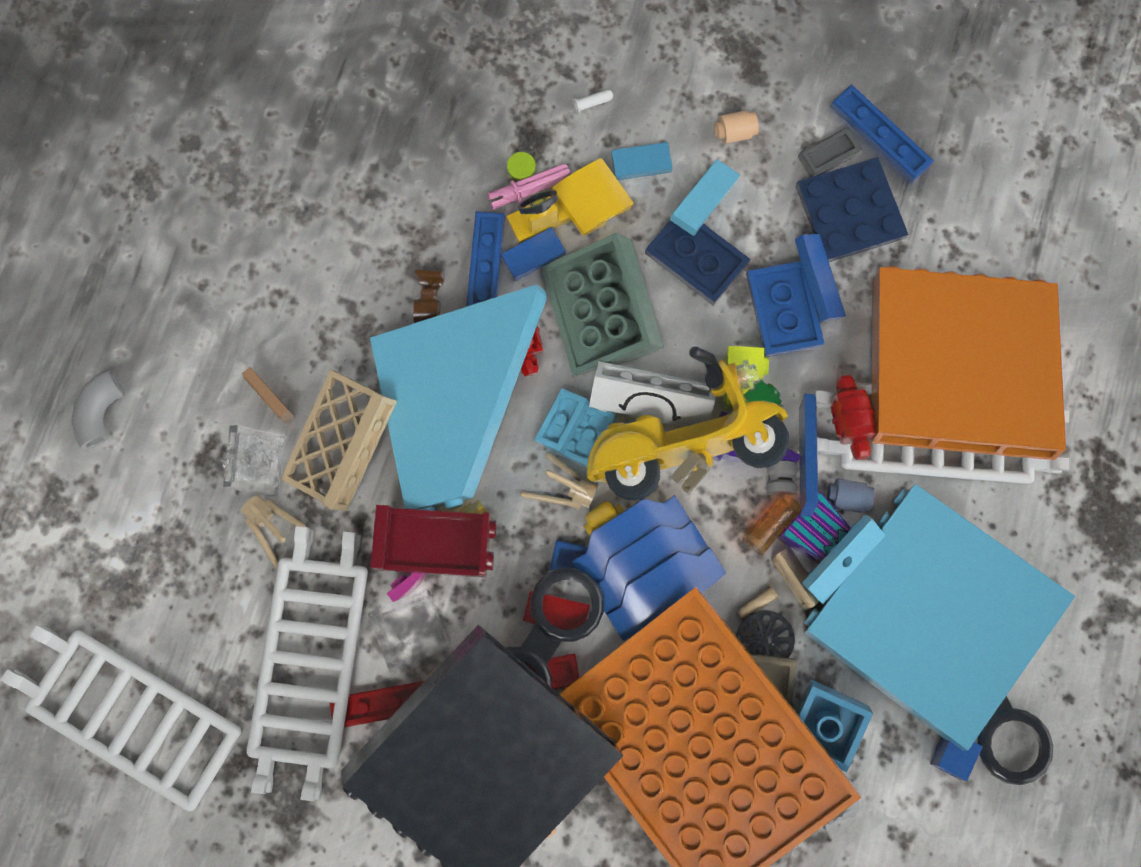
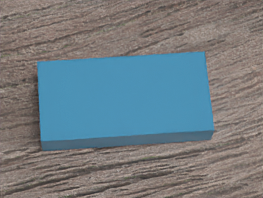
[611,142,673,180]

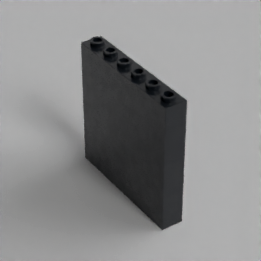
[341,624,623,867]

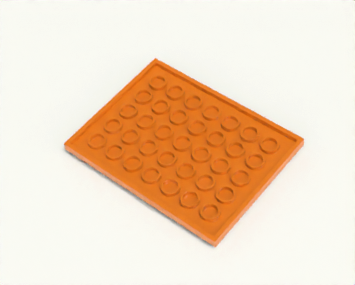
[560,586,861,867]

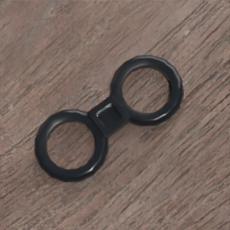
[506,568,604,687]
[977,696,1054,786]

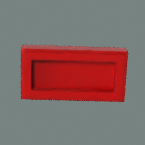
[523,591,590,629]

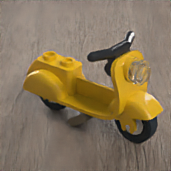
[587,346,789,501]

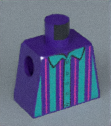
[777,491,851,564]

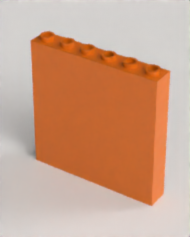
[871,266,1066,460]

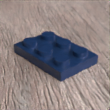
[645,220,751,306]

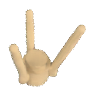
[520,452,598,510]
[241,495,306,570]

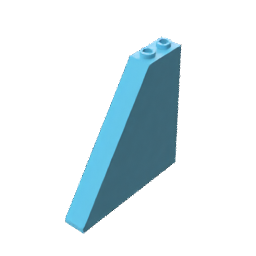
[370,284,547,511]

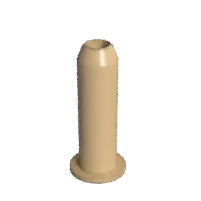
[737,584,780,619]

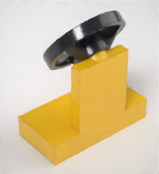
[507,190,571,244]

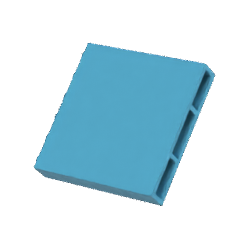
[804,484,1076,751]

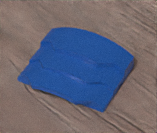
[572,495,726,641]

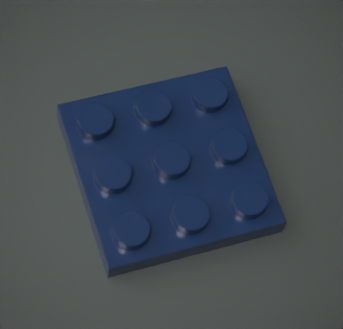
[795,157,909,262]

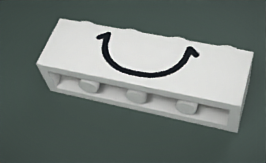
[589,361,715,427]

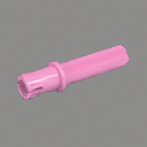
[487,164,571,210]

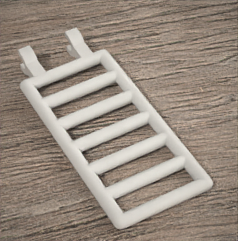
[0,625,241,812]

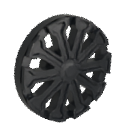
[736,610,795,658]

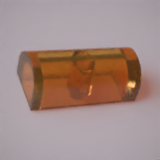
[742,494,800,555]

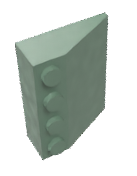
[541,233,664,376]

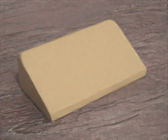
[771,547,819,610]

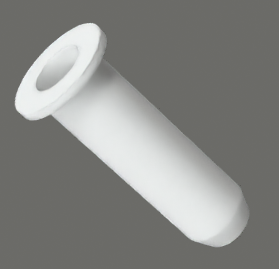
[572,90,613,115]

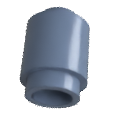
[827,478,874,513]

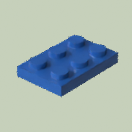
[746,261,825,357]

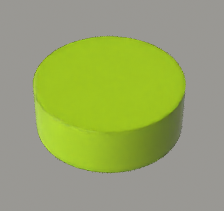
[507,152,536,182]

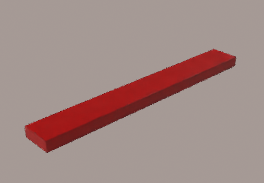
[329,653,580,728]

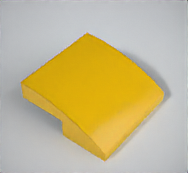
[551,158,634,236]

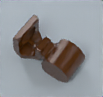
[413,270,445,323]

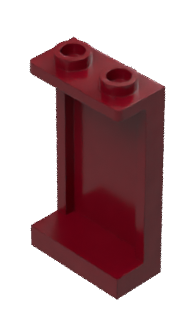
[370,505,497,578]

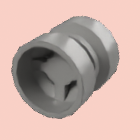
[767,461,797,496]

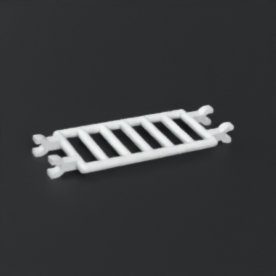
[815,382,1069,484]
[247,526,368,801]

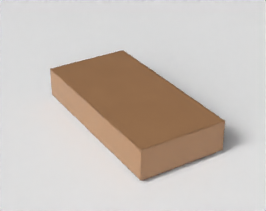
[242,367,295,423]

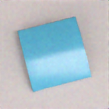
[534,388,618,468]

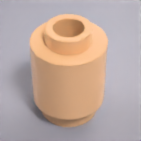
[714,110,759,144]

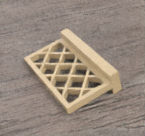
[281,370,397,511]

